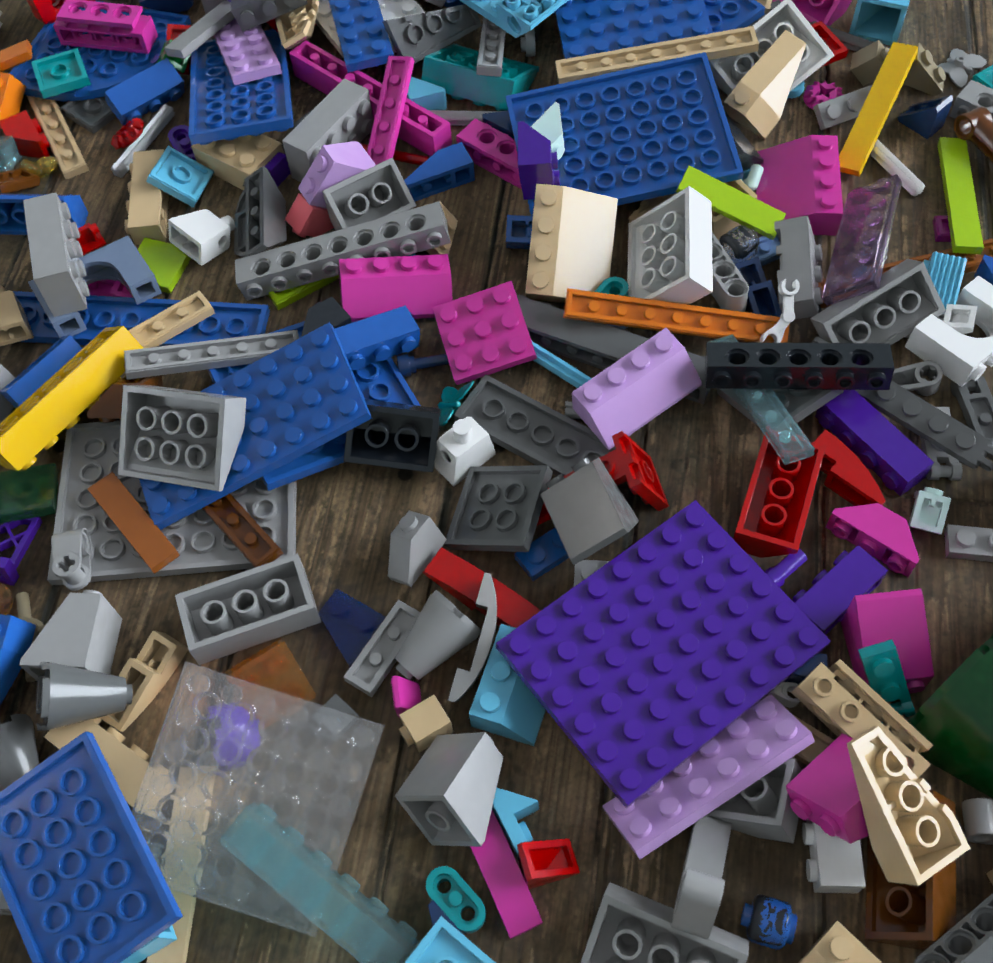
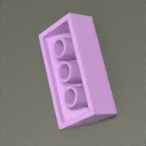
[572,328,702,450]

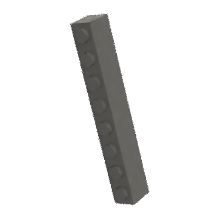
[516,294,711,405]

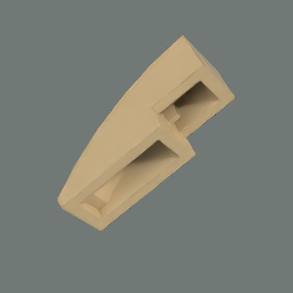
[99,630,188,732]

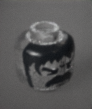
[719,225,759,264]

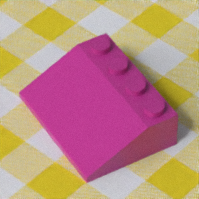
[755,135,843,236]

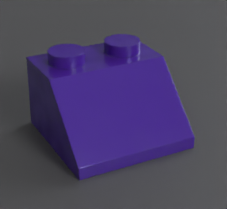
[518,121,560,200]

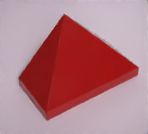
[517,838,580,889]

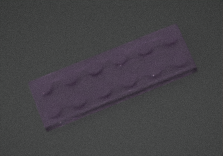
[821,174,902,306]

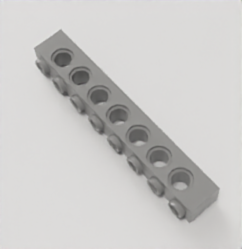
[235,201,451,301]

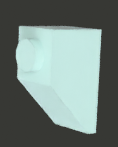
[531,102,565,160]

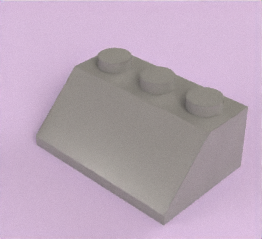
[322,157,416,231]

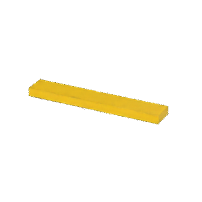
[839,42,918,177]

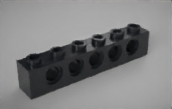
[705,342,895,390]

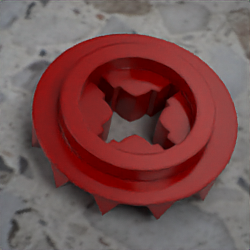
[111,118,145,149]

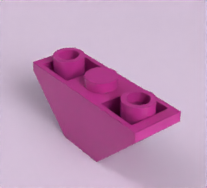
[826,503,920,577]

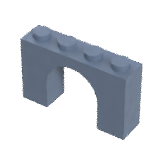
[28,236,162,338]

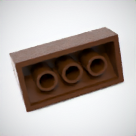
[865,790,956,950]

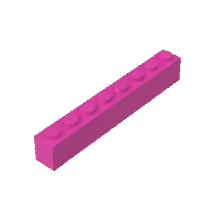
[289,40,452,156]

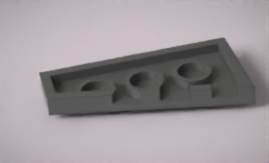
[382,4,482,64]

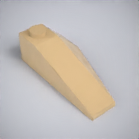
[847,726,970,886]

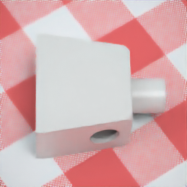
[168,209,235,266]
[435,416,496,486]

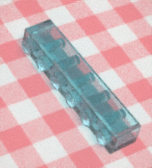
[218,802,419,963]

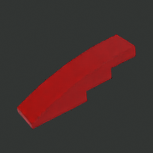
[422,547,541,628]

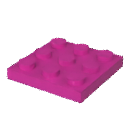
[432,281,537,385]

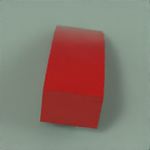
[813,429,886,506]

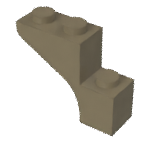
[850,40,946,96]

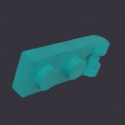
[858,639,916,724]

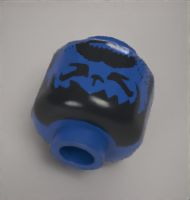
[740,894,797,950]

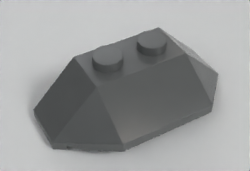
[234,166,287,258]

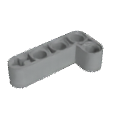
[670,816,732,940]

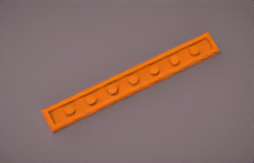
[563,288,790,343]

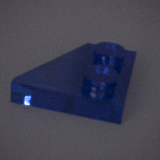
[318,589,386,668]

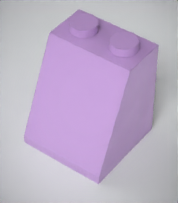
[298,141,376,209]

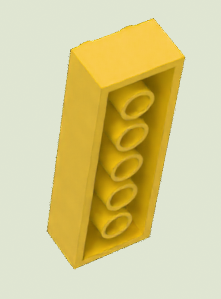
[0,326,143,471]

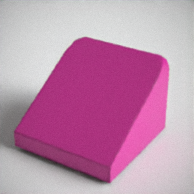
[391,675,422,718]

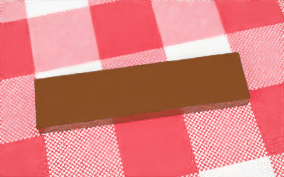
[87,471,180,574]

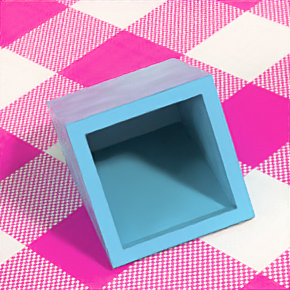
[849,0,910,46]

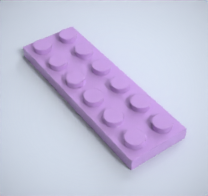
[213,18,282,85]
[602,694,815,859]

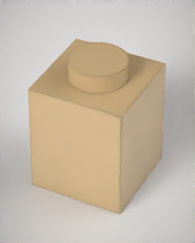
[399,695,454,753]

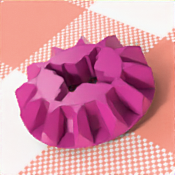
[803,80,843,110]

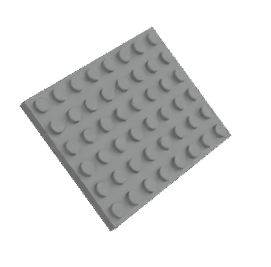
[47,420,297,585]

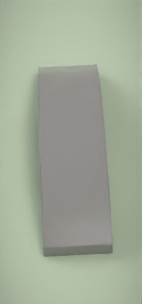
[448,572,497,703]

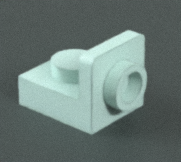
[908,487,951,535]

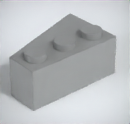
[774,216,823,319]

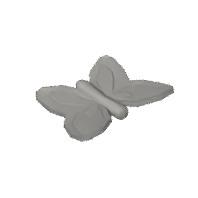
[937,49,987,88]

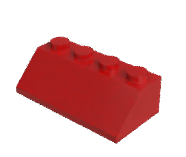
[733,430,826,558]

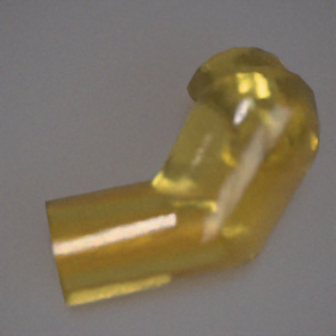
[20,156,58,178]

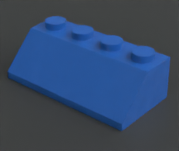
[0,194,88,235]

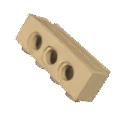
[791,659,933,778]

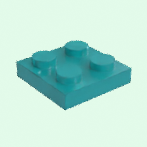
[31,48,91,98]

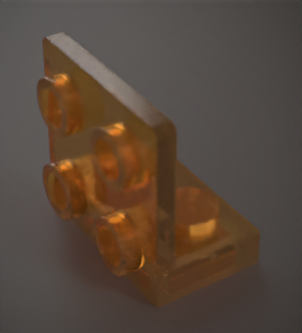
[225,638,316,730]

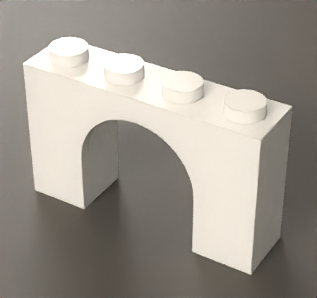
[905,276,993,387]

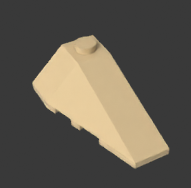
[275,0,320,49]
[724,30,806,140]

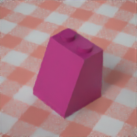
[841,588,934,694]
[786,733,869,844]

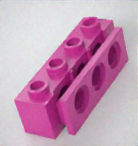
[53,0,158,54]

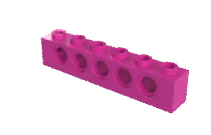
[456,118,522,189]

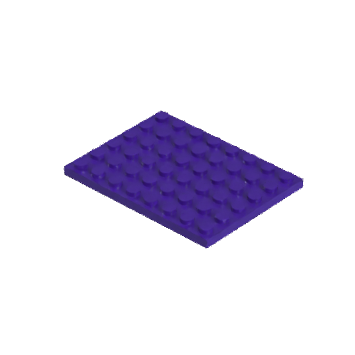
[496,500,831,808]

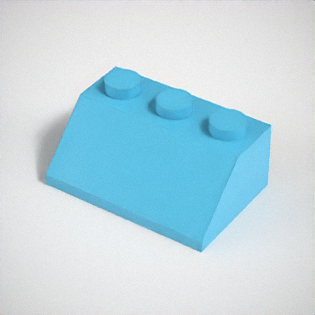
[469,624,546,746]

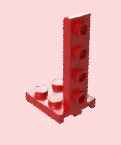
[537,431,669,526]

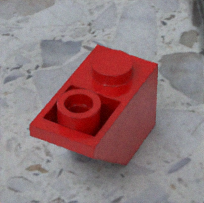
[0,110,51,160]

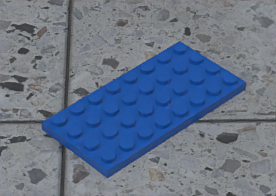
[189,29,294,145]
[139,322,372,530]

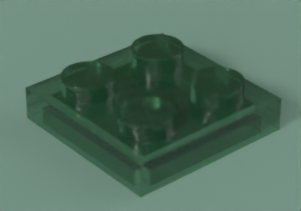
[0,463,59,523]

